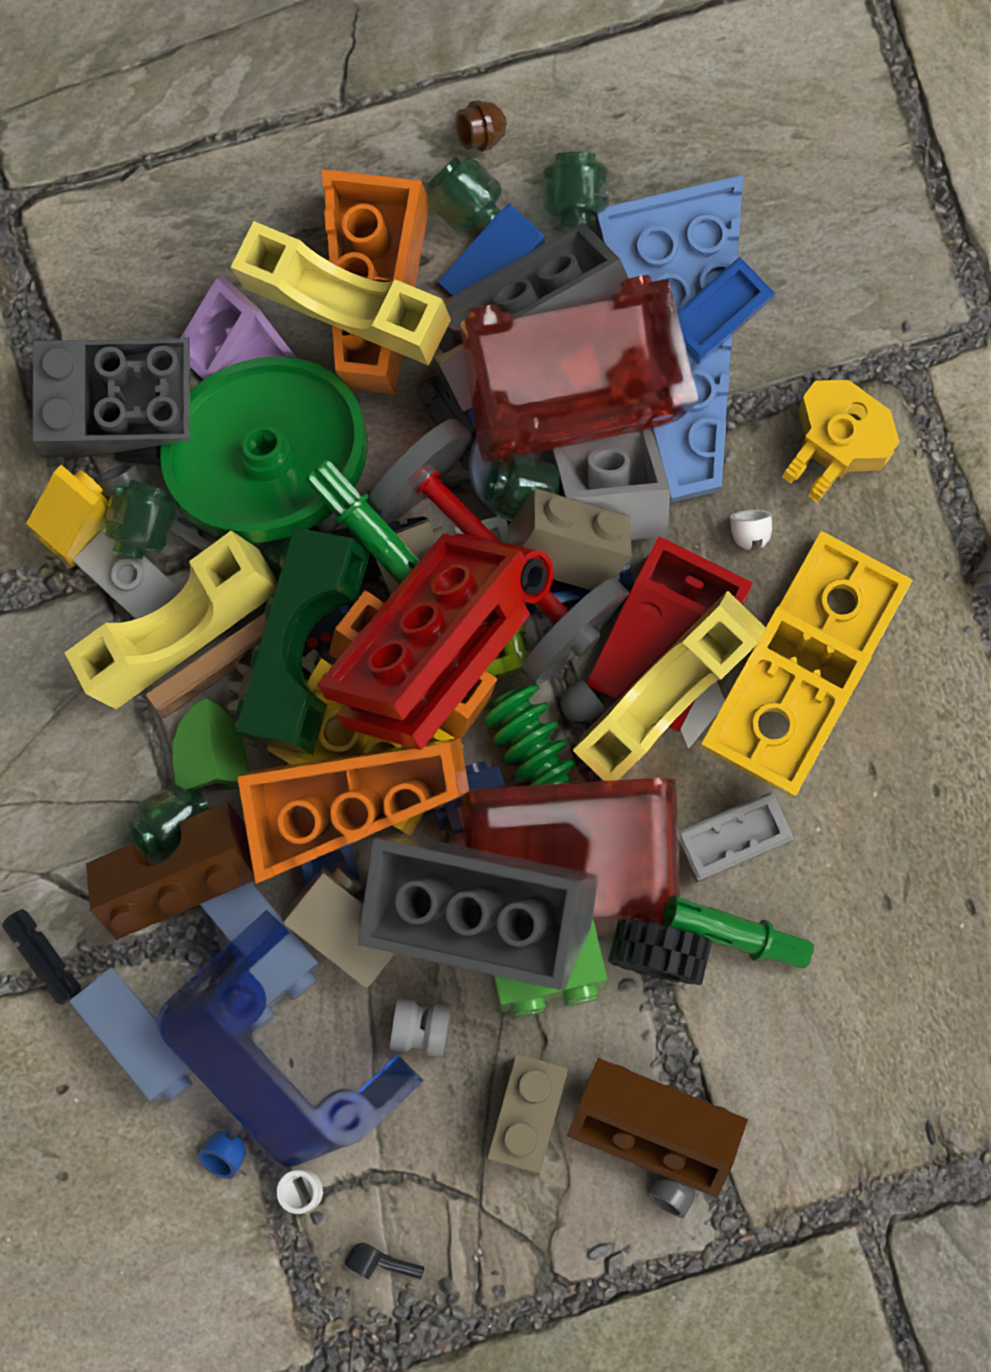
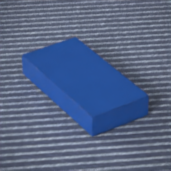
[664,257,775,365]

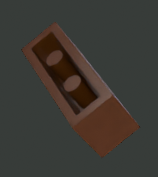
[567,1058,748,1198]

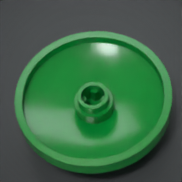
[160,356,368,543]

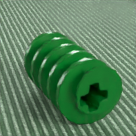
[483,684,577,803]

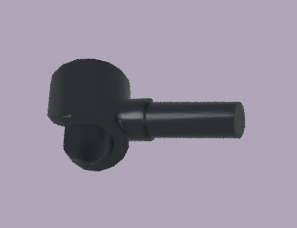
[345,1243,424,1280]

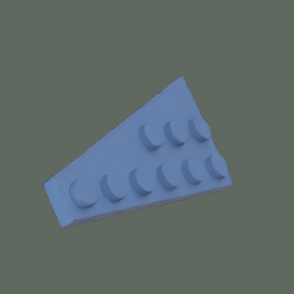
[595,175,744,503]

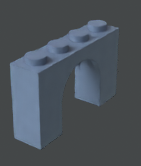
[69,882,320,1104]

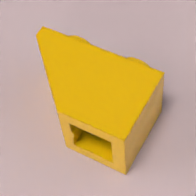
[26,465,113,569]

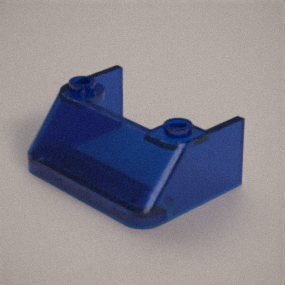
[157,910,424,1166]

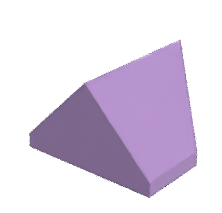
[181,275,297,380]

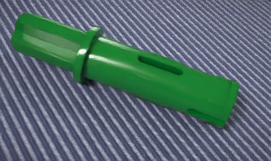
[306,460,420,585]
[662,895,814,969]

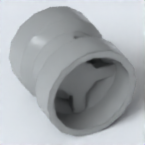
[390,998,451,1058]

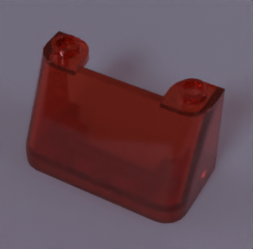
[460,275,699,462]
[462,778,681,926]

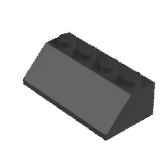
[430,222,642,412]
[357,833,599,990]

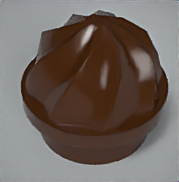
[456,100,507,152]

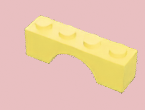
[231,221,451,366]
[64,531,278,710]
[573,591,766,787]

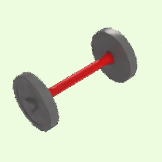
[366,419,629,685]

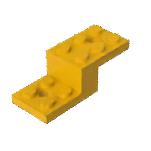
[700,530,913,799]

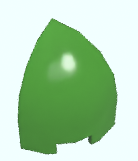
[172,698,248,794]

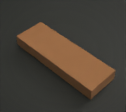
[146,613,267,718]

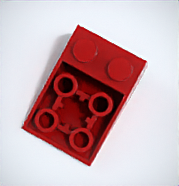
[586,536,753,732]

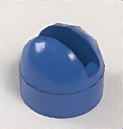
[198,1131,246,1179]

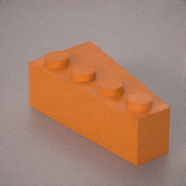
[321,169,430,396]
[237,738,469,884]

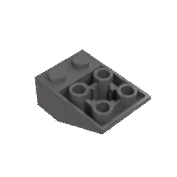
[32,338,190,458]

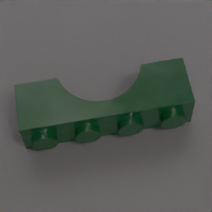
[236,527,370,756]

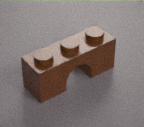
[86,801,255,940]

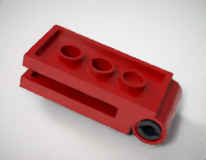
[317,534,553,750]

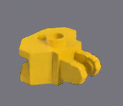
[782,380,899,503]

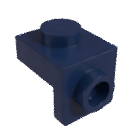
[433,762,505,840]

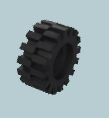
[608,919,712,985]

